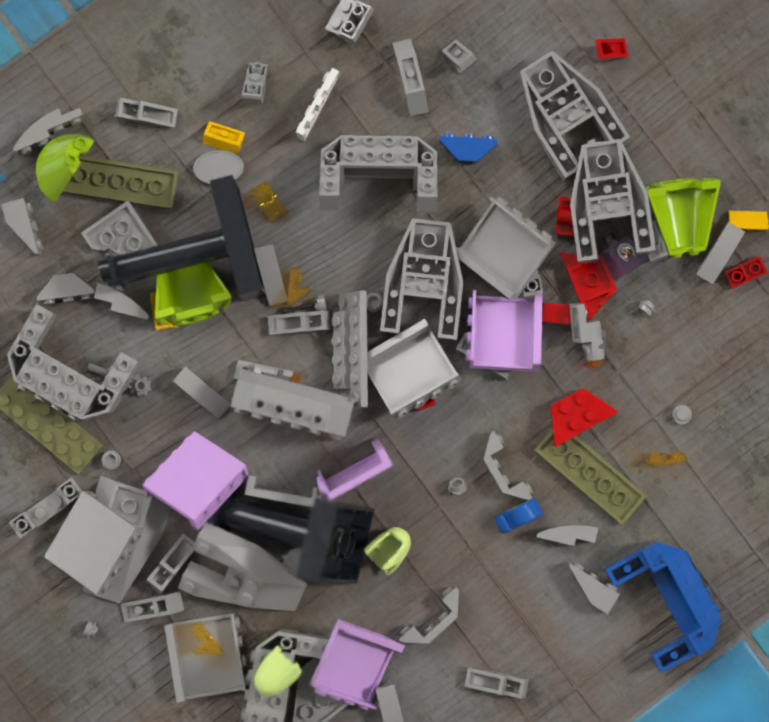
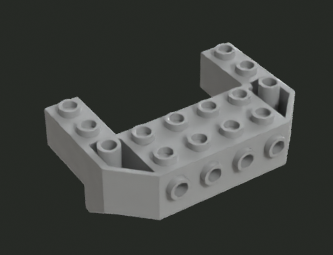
[319,135,437,212]
[7,304,140,421]
[230,369,355,440]
[241,629,330,722]

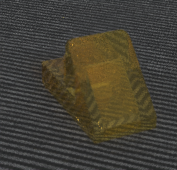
[250,181,287,223]
[287,267,312,307]
[192,621,224,655]

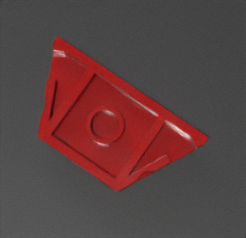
[560,252,617,321]
[550,388,618,448]

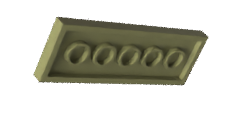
[63,155,179,209]
[0,375,104,475]
[534,429,647,525]

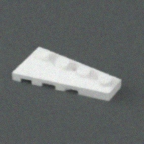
[296,68,340,142]

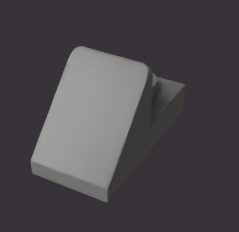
[441,39,477,73]

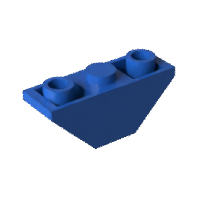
[440,133,498,164]

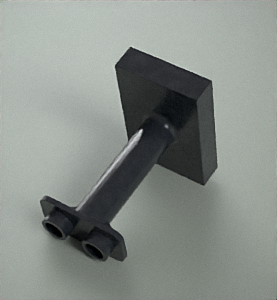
[98,175,267,301]
[201,488,375,584]

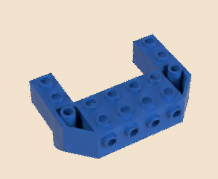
[603,541,721,673]

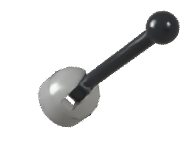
[281,295,327,314]

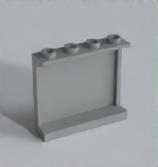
[456,197,556,299]
[367,319,461,419]
[44,491,144,595]
[164,612,250,702]

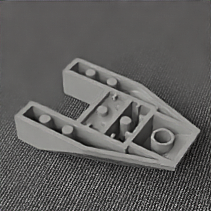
[520,51,630,181]
[570,139,656,264]
[380,218,463,341]
[178,522,307,611]

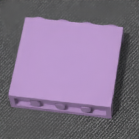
[466,290,542,372]
[143,431,249,530]
[316,438,393,500]
[310,619,405,710]

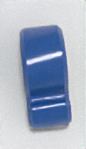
[494,497,543,534]

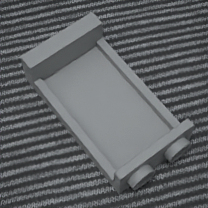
[245,475,322,507]

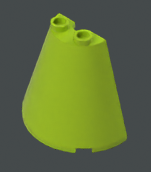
[36,134,94,204]
[645,178,721,258]
[155,262,231,326]

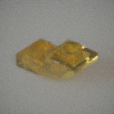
[644,451,688,466]

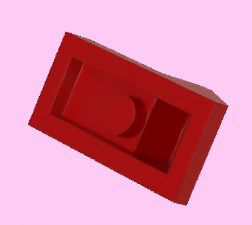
[595,38,629,63]

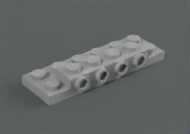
[331,291,368,408]

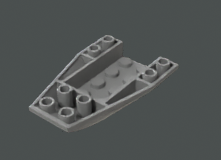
[83,475,171,603]

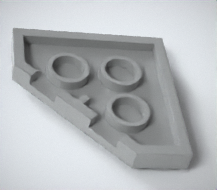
[81,201,159,255]
[293,657,349,722]

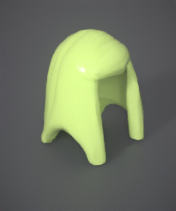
[364,527,411,576]
[254,646,302,696]

